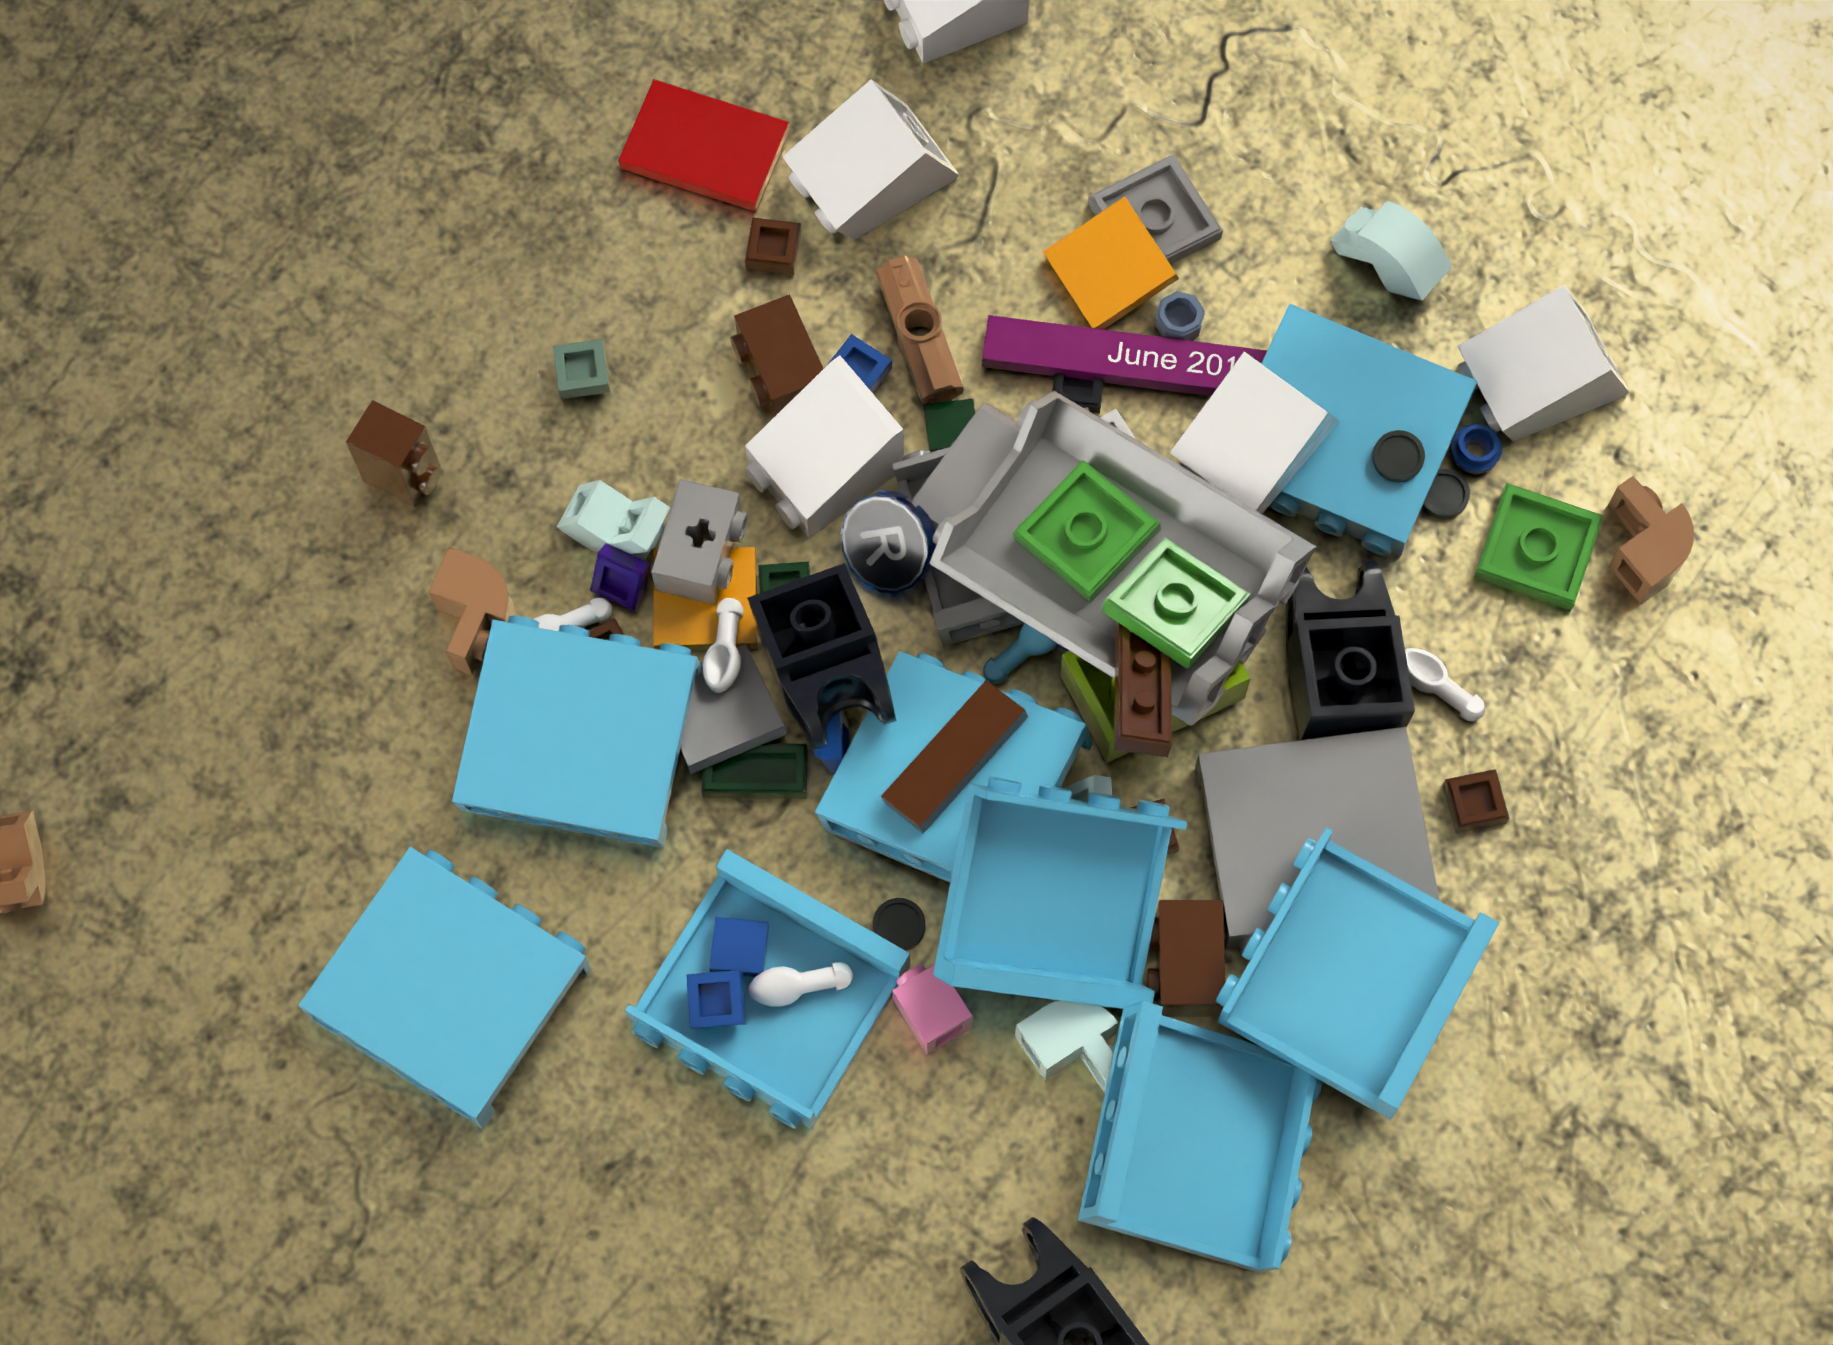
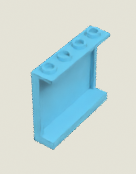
[1262,303,1477,556]
[452,616,702,848]
[815,651,1093,883]
[933,777,1187,1009]
[1215,827,1499,1120]
[298,847,591,1129]
[625,849,911,1129]
[1078,1001,1322,1273]

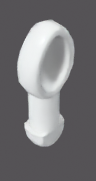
[533,597,612,631]
[702,598,743,693]
[1405,648,1485,722]
[748,962,853,1007]

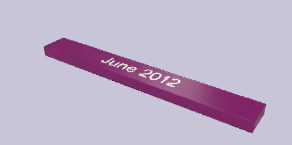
[981,315,1268,396]

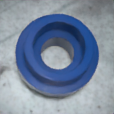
[1450,424,1502,474]

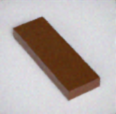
[1114,623,1172,758]
[881,680,1028,833]

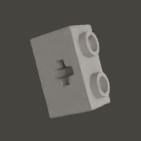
[651,479,748,605]

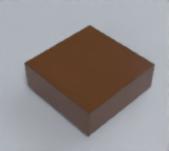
[745,217,802,275]
[1443,769,1509,833]

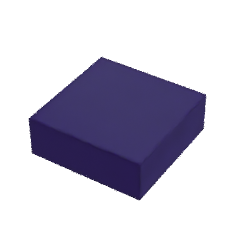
[590,543,651,611]

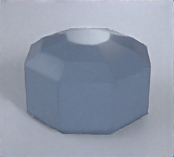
[1155,291,1205,341]

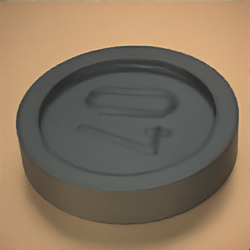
[1372,430,1425,482]
[1422,469,1470,519]
[873,898,925,951]

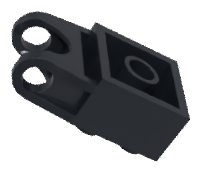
[1286,560,1415,740]
[747,563,897,750]
[960,1217,1149,1345]

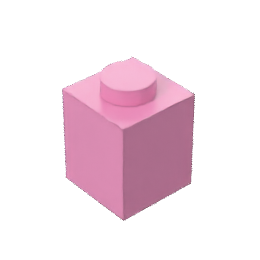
[892,964,973,1055]

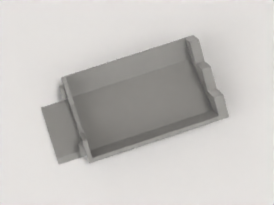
[907,391,1316,726]

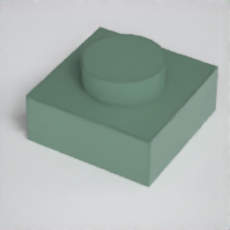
[553,339,610,399]

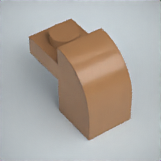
[1608,476,1694,604]
[429,547,515,675]
[0,810,46,914]

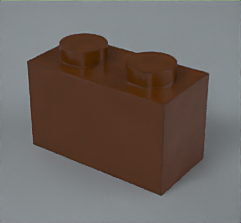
[730,294,824,418]
[346,400,441,507]
[1147,900,1225,1017]

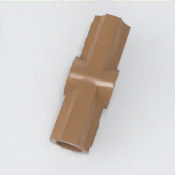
[876,255,964,406]

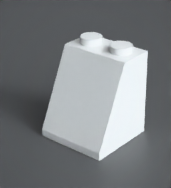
[884,0,1029,64]
[782,80,960,240]
[1457,285,1630,442]
[1170,352,1339,514]
[744,356,904,538]

